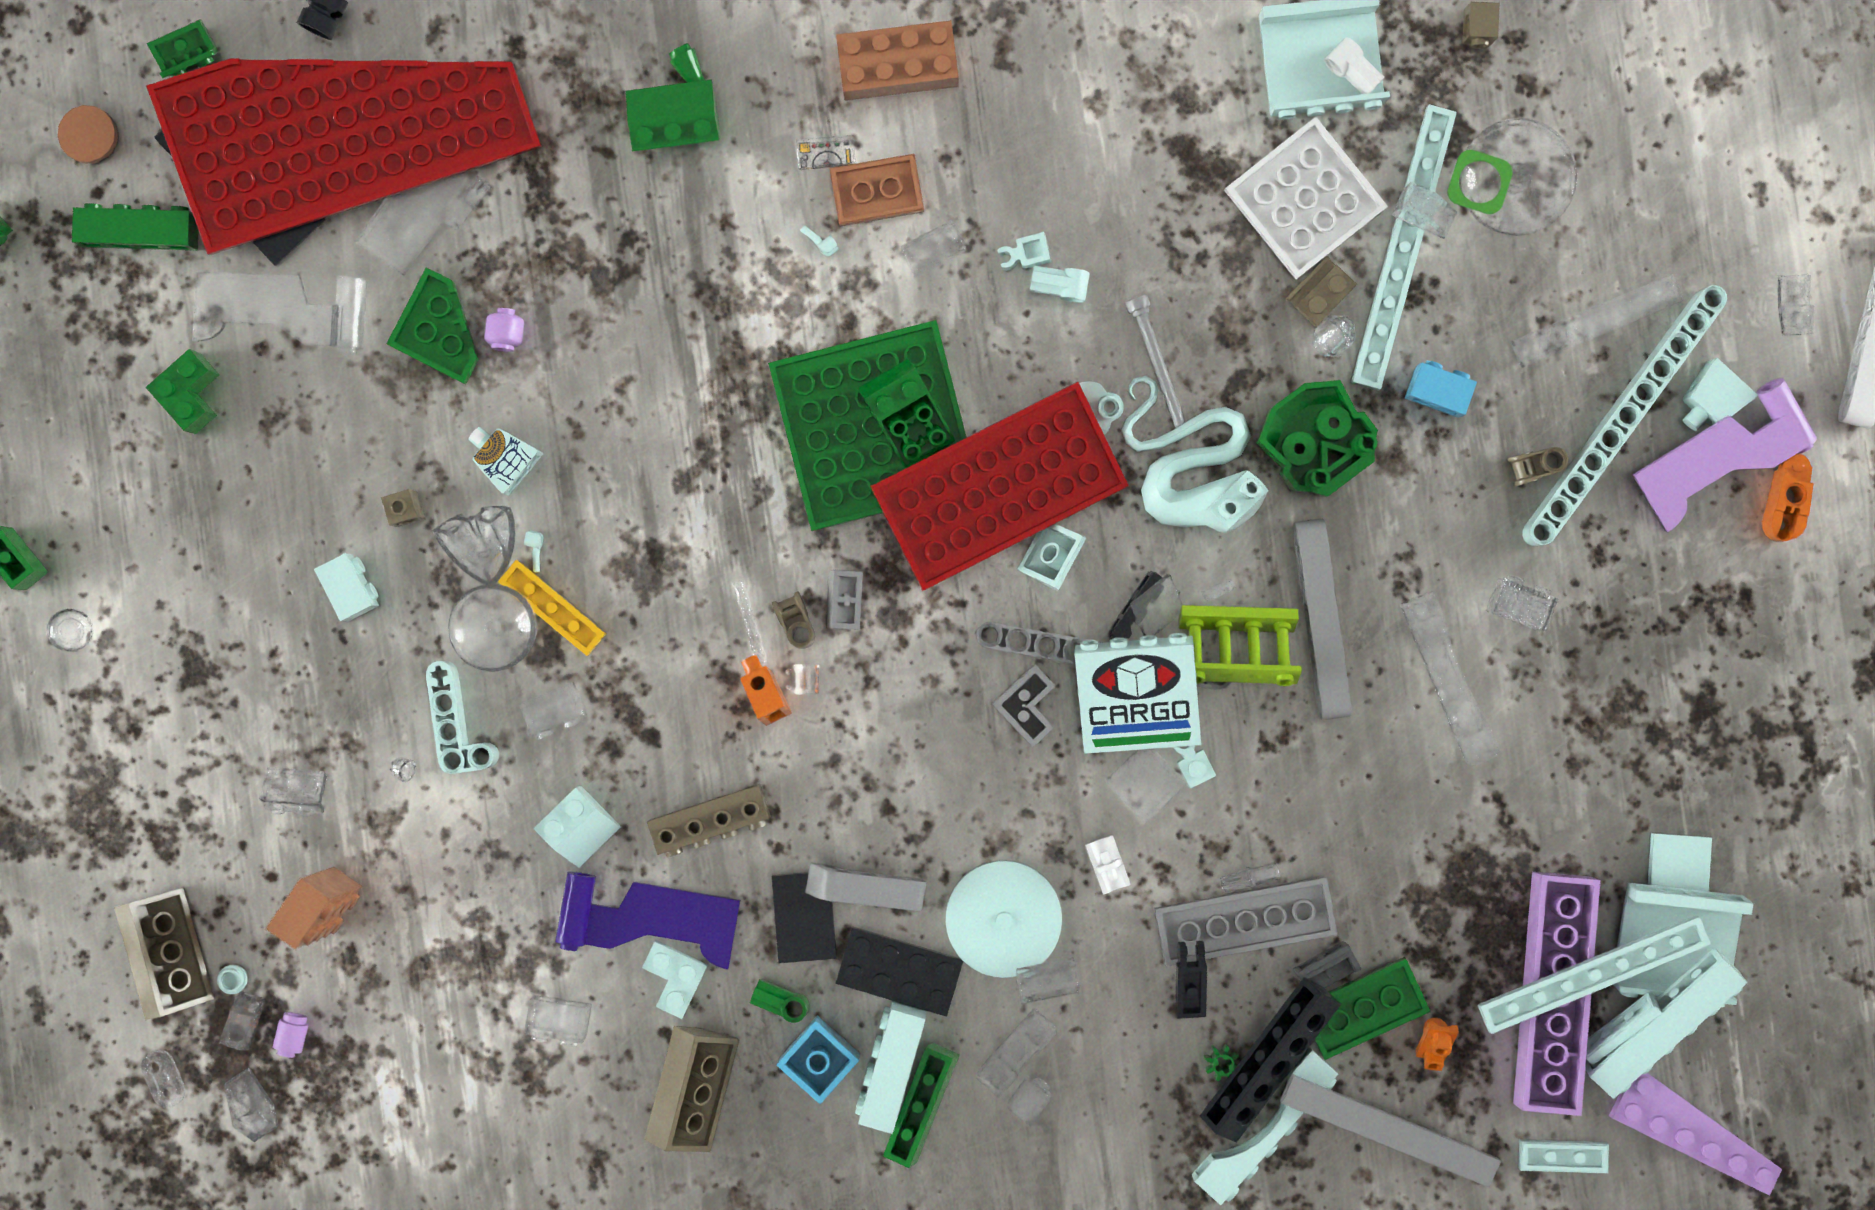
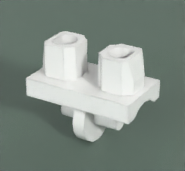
[1085,835,1131,895]

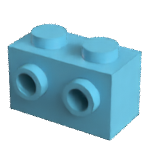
[1404,360,1477,418]

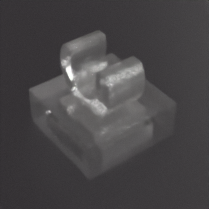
[786,665,819,694]

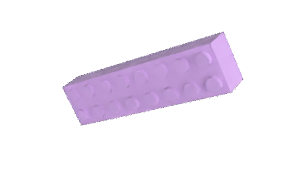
[1513,872,1600,1116]

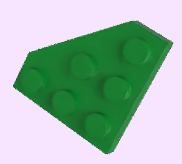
[386,267,479,385]

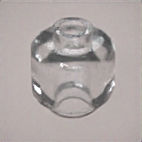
[1312,314,1356,357]

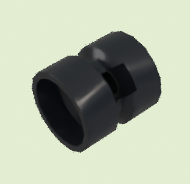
[296,0,348,40]

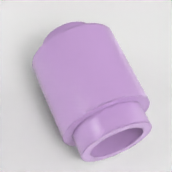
[272,1012,309,1058]

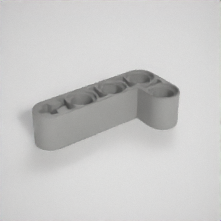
[805,863,926,911]

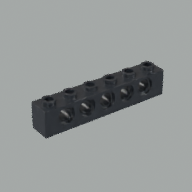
[1200,978,1341,1143]

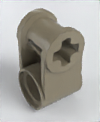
[1507,447,1569,486]
[772,591,815,649]

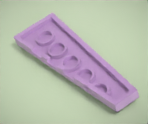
[1609,1073,1782,1196]

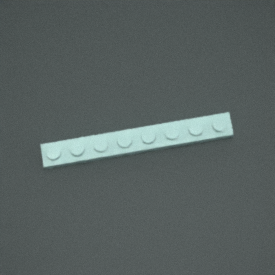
[1477,916,1711,1034]

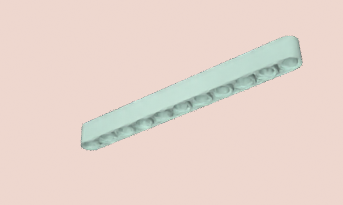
[1522,285,1727,546]

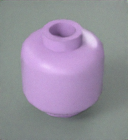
[484,308,524,352]

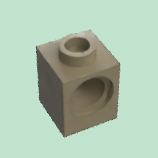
[1462,1,1500,49]
[381,489,425,527]

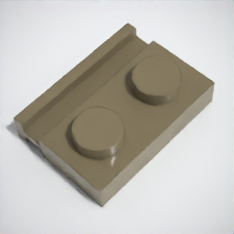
[1286,256,1357,327]

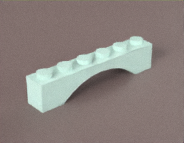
[1191,1047,1338,1205]

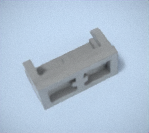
[826,570,863,630]

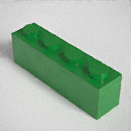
[72,203,199,251]
[883,1043,960,1168]

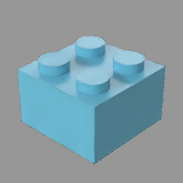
[776,1015,861,1104]

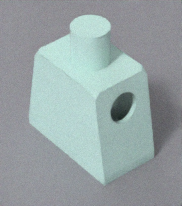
[1682,358,1758,431]

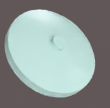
[946,860,1062,978]

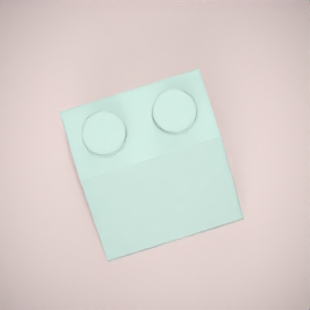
[533,786,621,868]

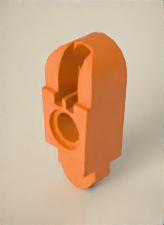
[1762,454,1814,542]

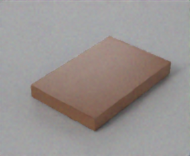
[829,154,924,227]

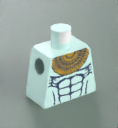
[468,427,543,496]

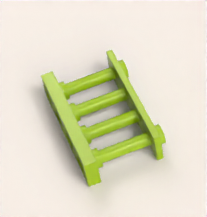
[1178,605,1302,686]

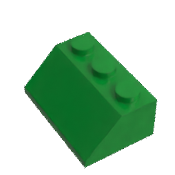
[626,79,721,152]

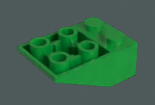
[858,359,955,468]

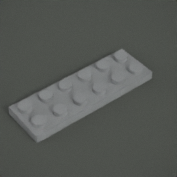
[1154,876,1338,967]

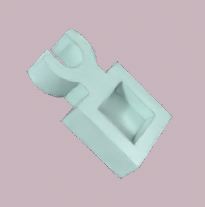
[998,232,1052,271]
[1173,746,1216,789]

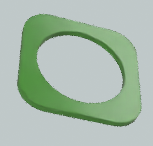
[1447,150,1513,215]

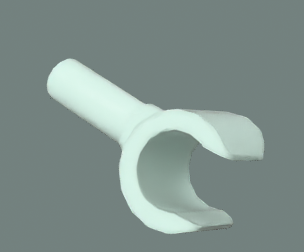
[801,226,839,256]
[524,530,544,572]

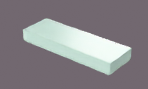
[1586,992,1662,1065]
[1518,1139,1609,1173]

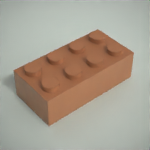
[836,20,959,101]
[265,867,362,950]

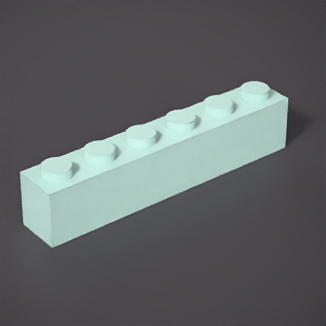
[1585,948,1748,1099]

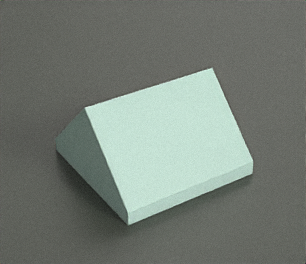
[1017,524,1086,591]

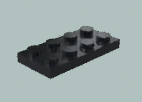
[836,926,963,1017]

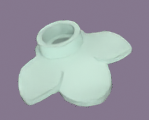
[1079,381,1124,435]

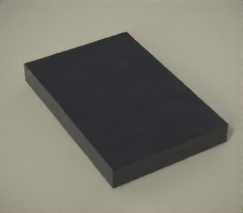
[771,872,837,963]

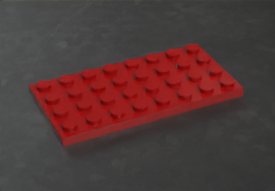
[870,382,1129,591]

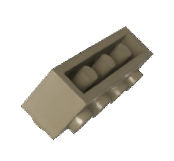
[647,784,771,857]

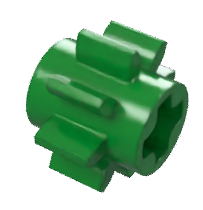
[1204,1044,1239,1082]

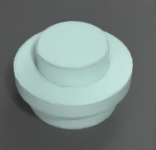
[217,965,247,994]

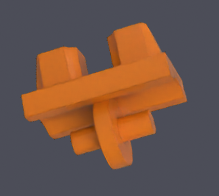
[1416,1018,1459,1071]

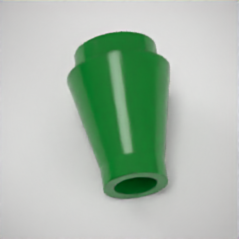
[668,43,705,82]

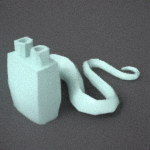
[1121,376,1269,533]

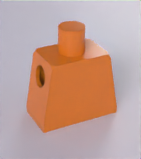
[740,655,792,726]

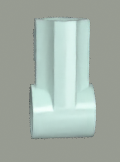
[1030,265,1090,303]

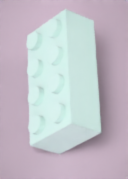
[855,1001,926,1134]

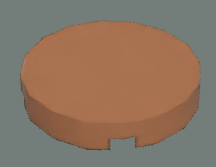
[57,105,118,164]

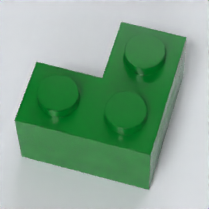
[145,349,220,434]
[0,526,48,590]

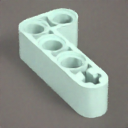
[426,661,499,774]

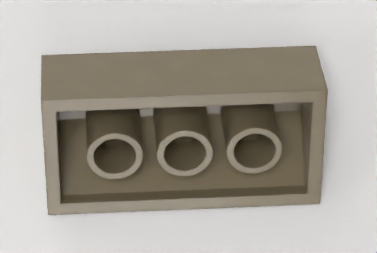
[114,888,214,1020]
[645,1026,739,1152]

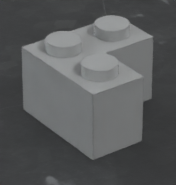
[992,664,1055,747]

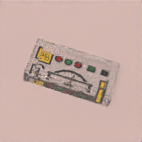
[796,135,856,170]

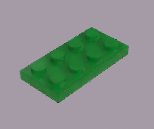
[1315,957,1431,1060]

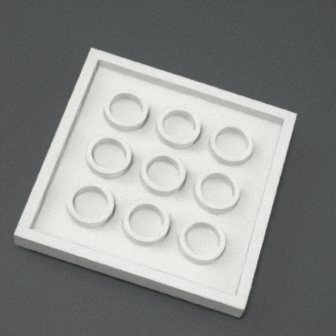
[1224,117,1388,280]

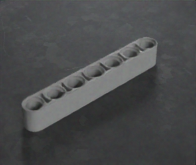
[1293,518,1352,720]

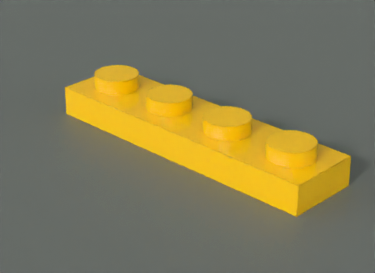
[498,559,607,656]

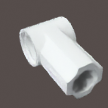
[1325,37,1385,94]

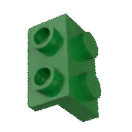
[147,19,218,78]

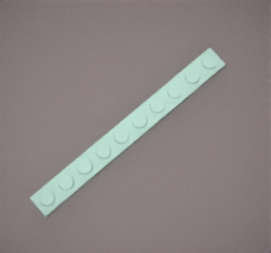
[1351,104,1457,391]

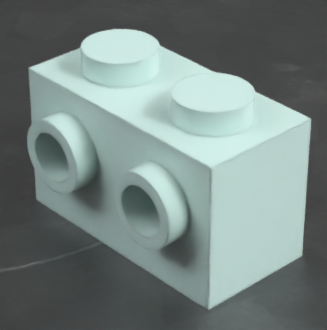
[314,553,379,622]

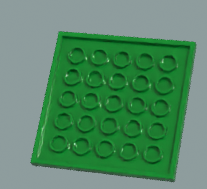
[768,320,966,531]

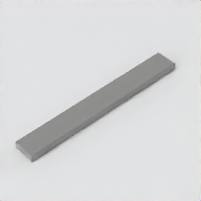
[1280,1074,1501,1187]

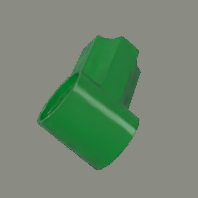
[750,979,810,1023]

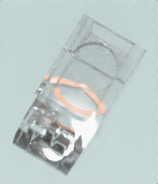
[218,991,265,1051]

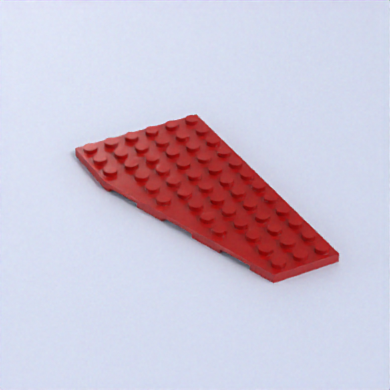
[146,58,542,255]

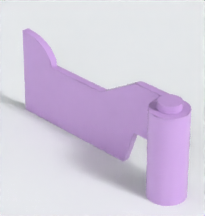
[1633,378,1817,532]

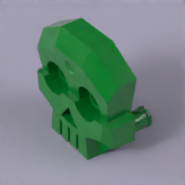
[1256,380,1378,497]

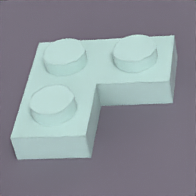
[642,940,708,1019]

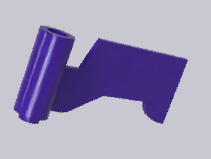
[555,872,741,969]

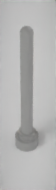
[1125,295,1185,428]

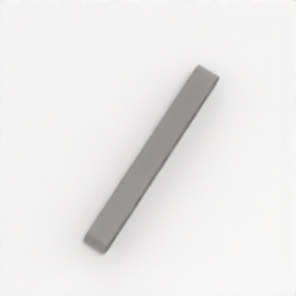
[976,622,1231,690]

